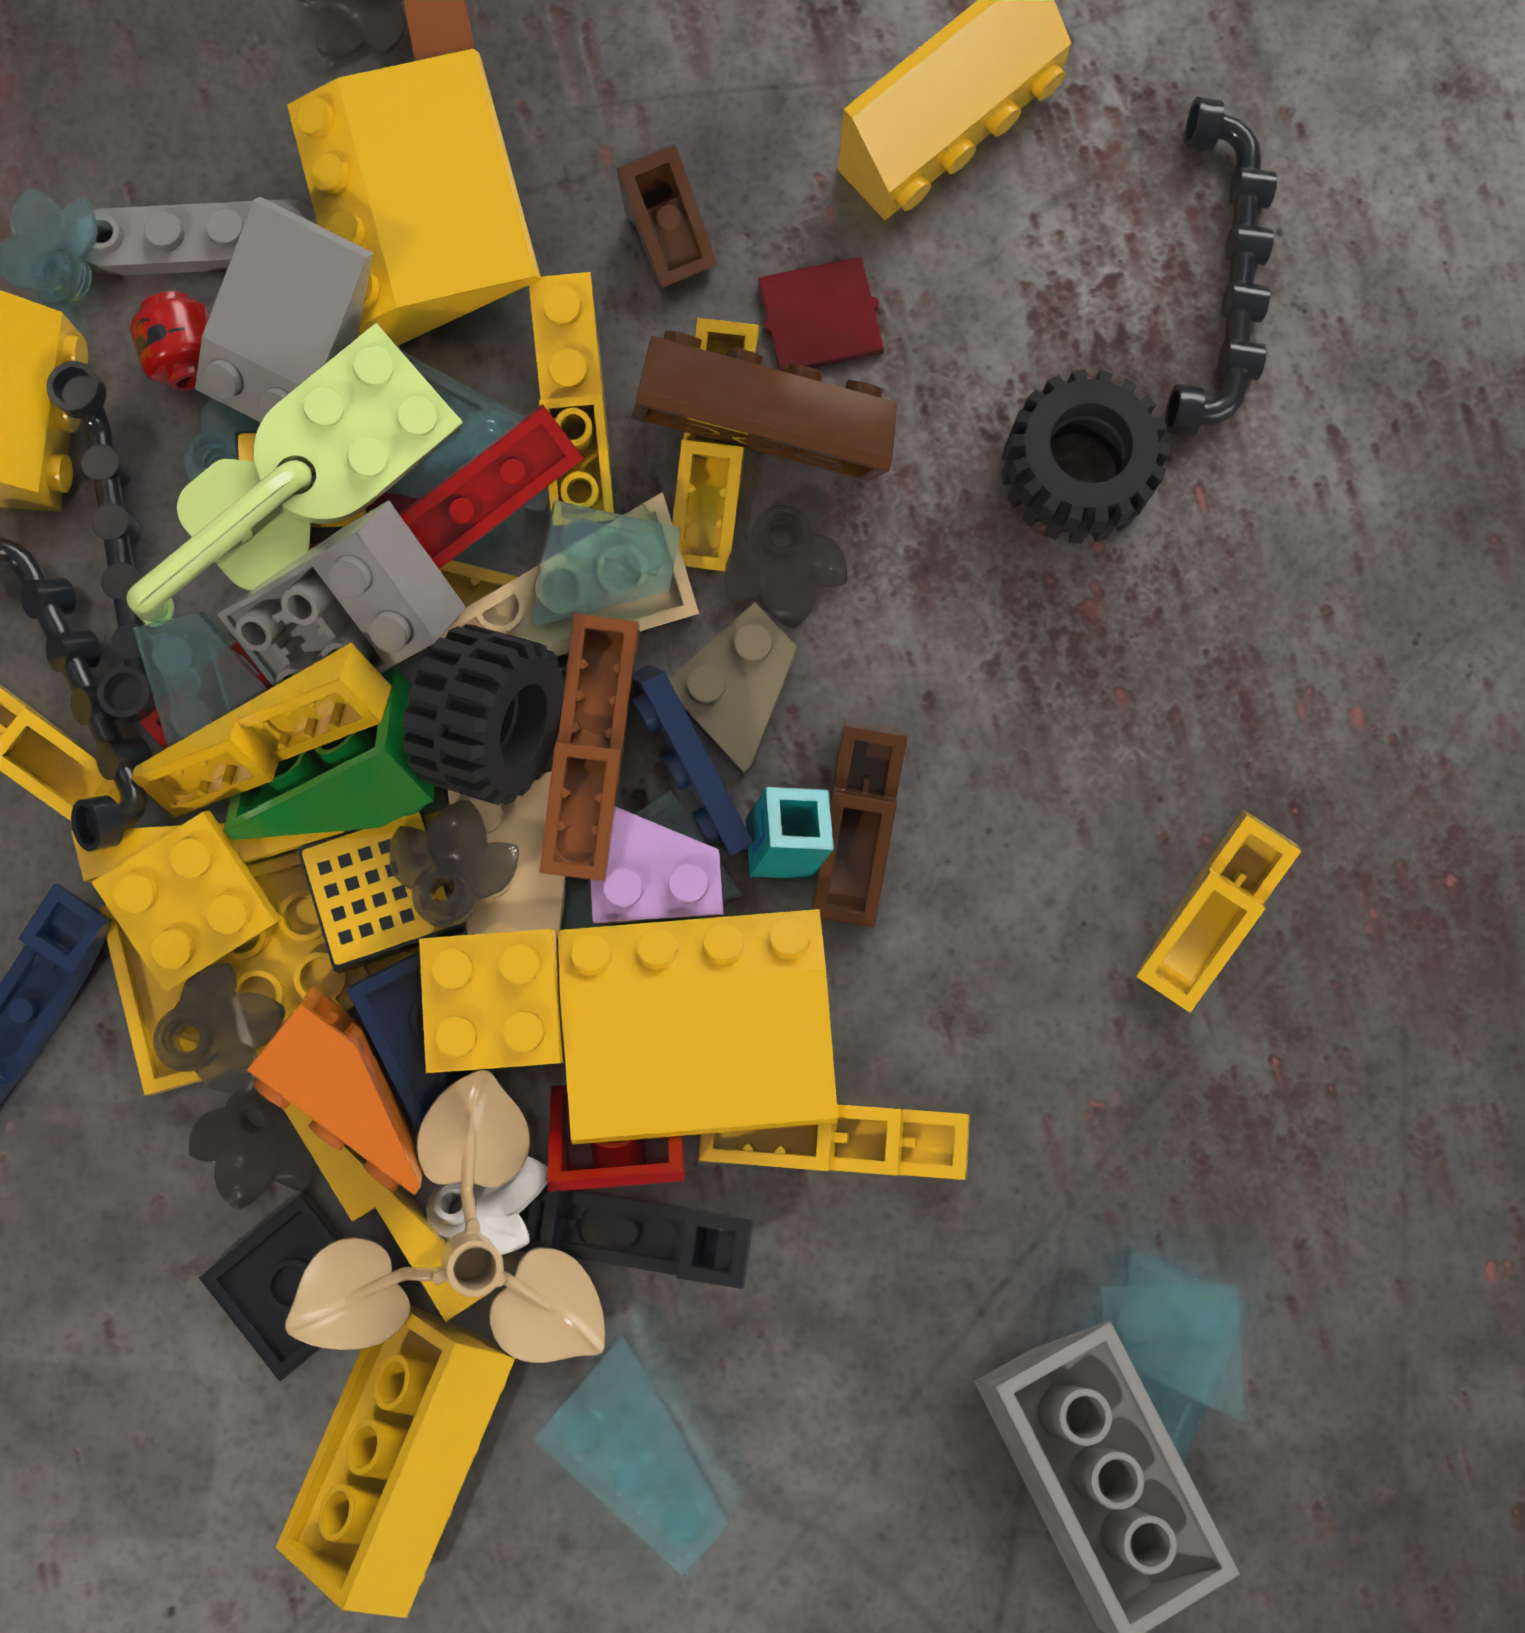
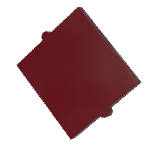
[758,256,884,372]

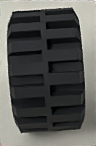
[1001,369,1170,544]
[403,624,564,805]

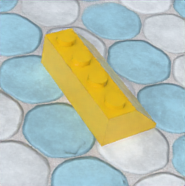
[837,0,1072,221]
[275,1304,515,1618]

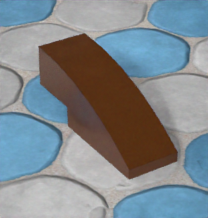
[812,719,908,928]

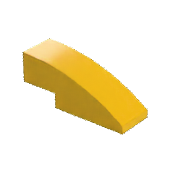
[0,685,120,821]
[1136,809,1301,1013]

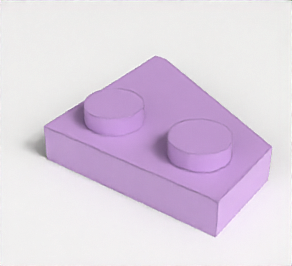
[590,807,724,925]

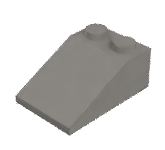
[195,197,374,422]

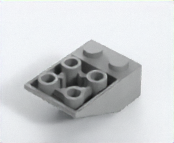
[217,500,466,687]

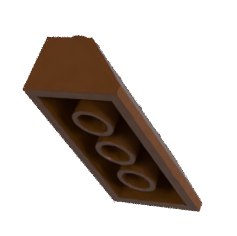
[631,331,897,482]

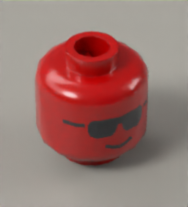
[130,291,211,391]

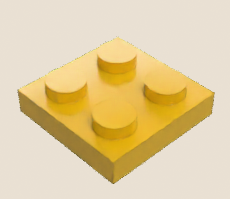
[91,810,282,993]
[419,929,564,1073]

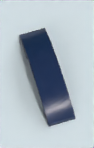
[0,884,112,1104]

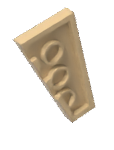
[441,492,699,657]
[448,772,566,963]

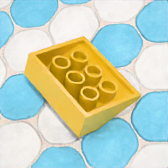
[287,49,541,346]
[558,909,838,1145]

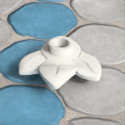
[426,1157,548,1255]

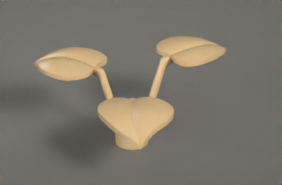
[285,1070,605,1363]

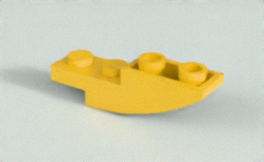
[529,272,615,527]

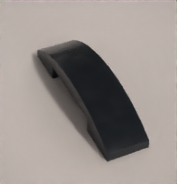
[515,1185,754,1289]

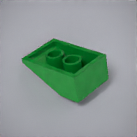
[224,667,435,840]

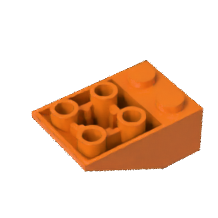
[247,986,423,1195]

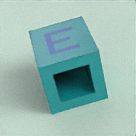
[745,787,834,879]

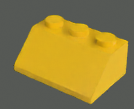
[0,290,88,512]

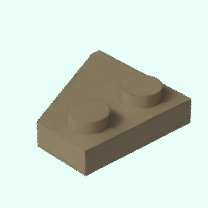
[669,602,797,776]

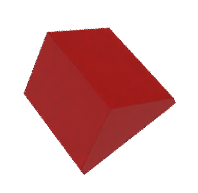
[547,1085,687,1192]

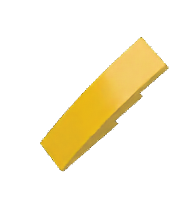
[699,1104,970,1180]

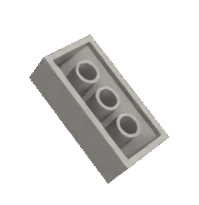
[974,1321,1240,1633]

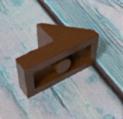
[616,144,718,288]

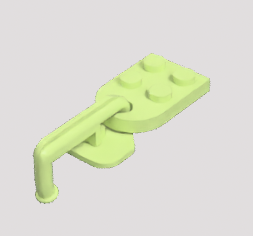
[126,323,463,626]

